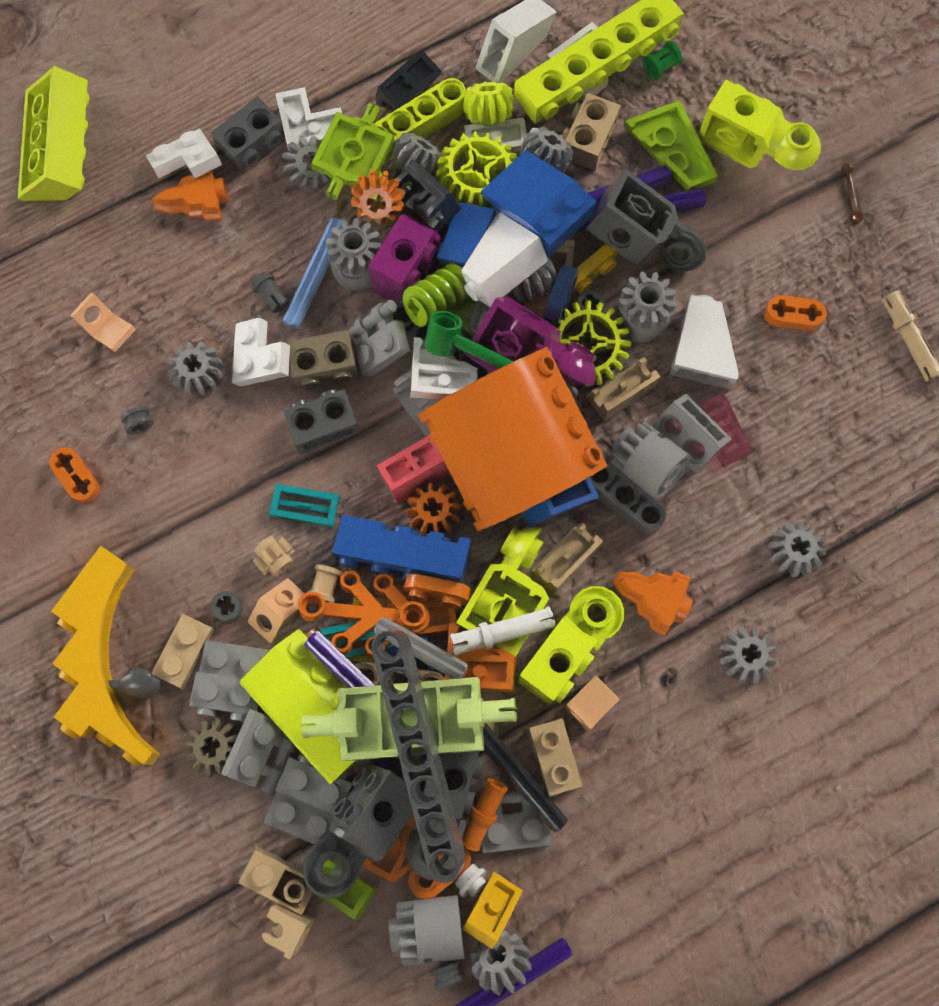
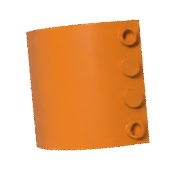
[417,347,608,532]

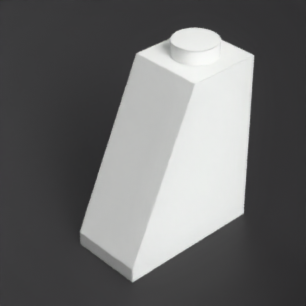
[475,0,557,83]
[461,213,548,307]
[670,294,739,390]

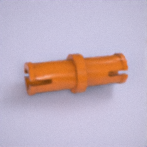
[462,778,508,851]

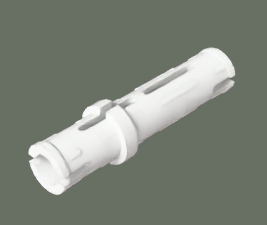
[450,607,555,656]

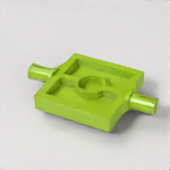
[311,103,394,200]

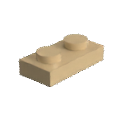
[151,614,214,689]

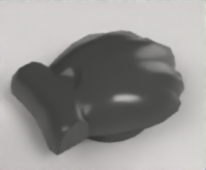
[109,669,160,701]

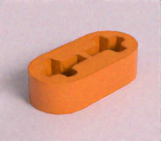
[764,295,827,331]
[49,447,100,504]

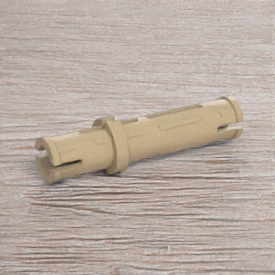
[881,290,939,382]

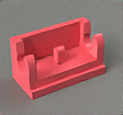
[376,436,451,505]

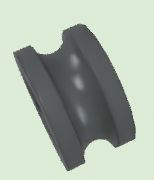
[577,290,605,313]
[120,406,154,435]
[211,591,243,623]
[429,960,465,989]

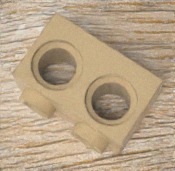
[562,92,621,171]
[528,718,583,796]

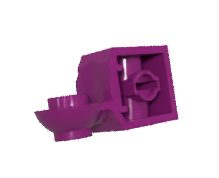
[368,212,449,302]
[464,296,596,386]

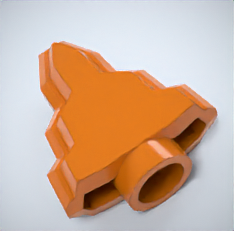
[152,170,229,222]
[612,572,693,637]

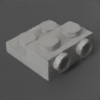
[189,640,270,722]
[263,754,354,845]

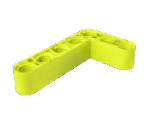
[349,78,465,226]

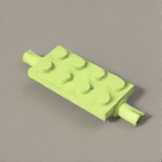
[301,677,517,761]

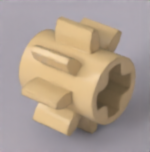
[253,536,295,577]

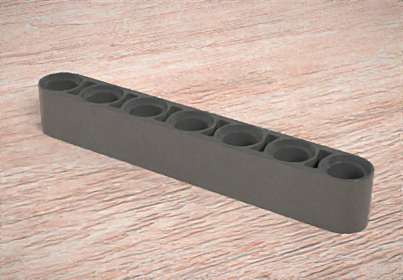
[372,629,465,883]

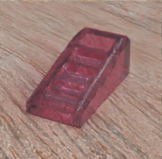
[698,393,752,468]

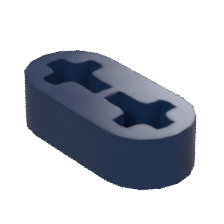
[543,265,579,324]

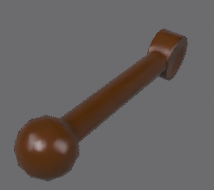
[841,163,864,224]

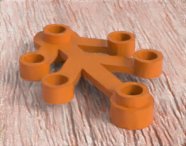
[298,570,430,659]

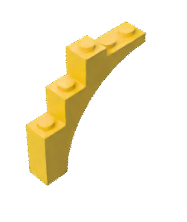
[51,546,160,767]

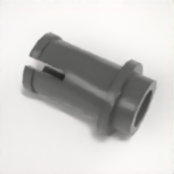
[251,272,289,313]

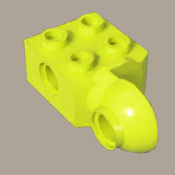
[698,80,821,170]
[456,527,549,657]
[517,586,624,706]

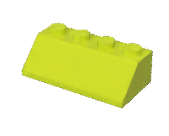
[18,66,90,201]
[239,629,359,785]

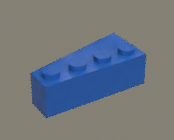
[332,515,471,584]

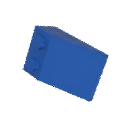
[480,150,597,259]

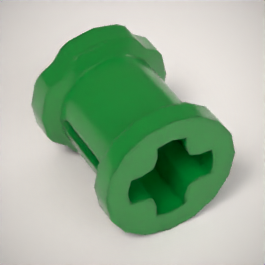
[642,41,683,80]

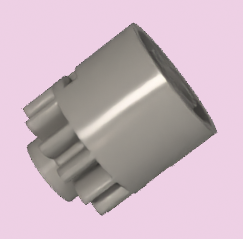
[326,218,381,291]
[615,272,676,343]
[611,421,691,500]
[389,895,465,966]

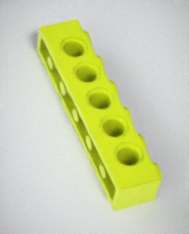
[514,0,684,124]

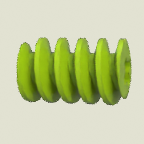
[403,263,470,327]

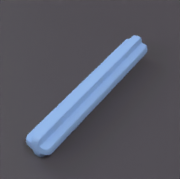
[283,217,342,330]

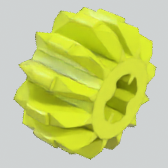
[463,81,514,126]

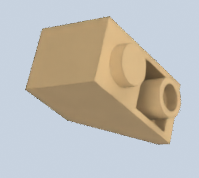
[238,846,313,915]

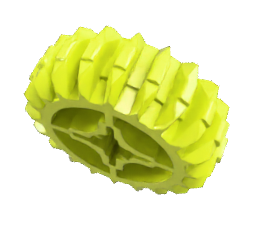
[436,130,517,210]
[553,301,631,387]

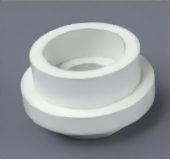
[455,864,487,898]

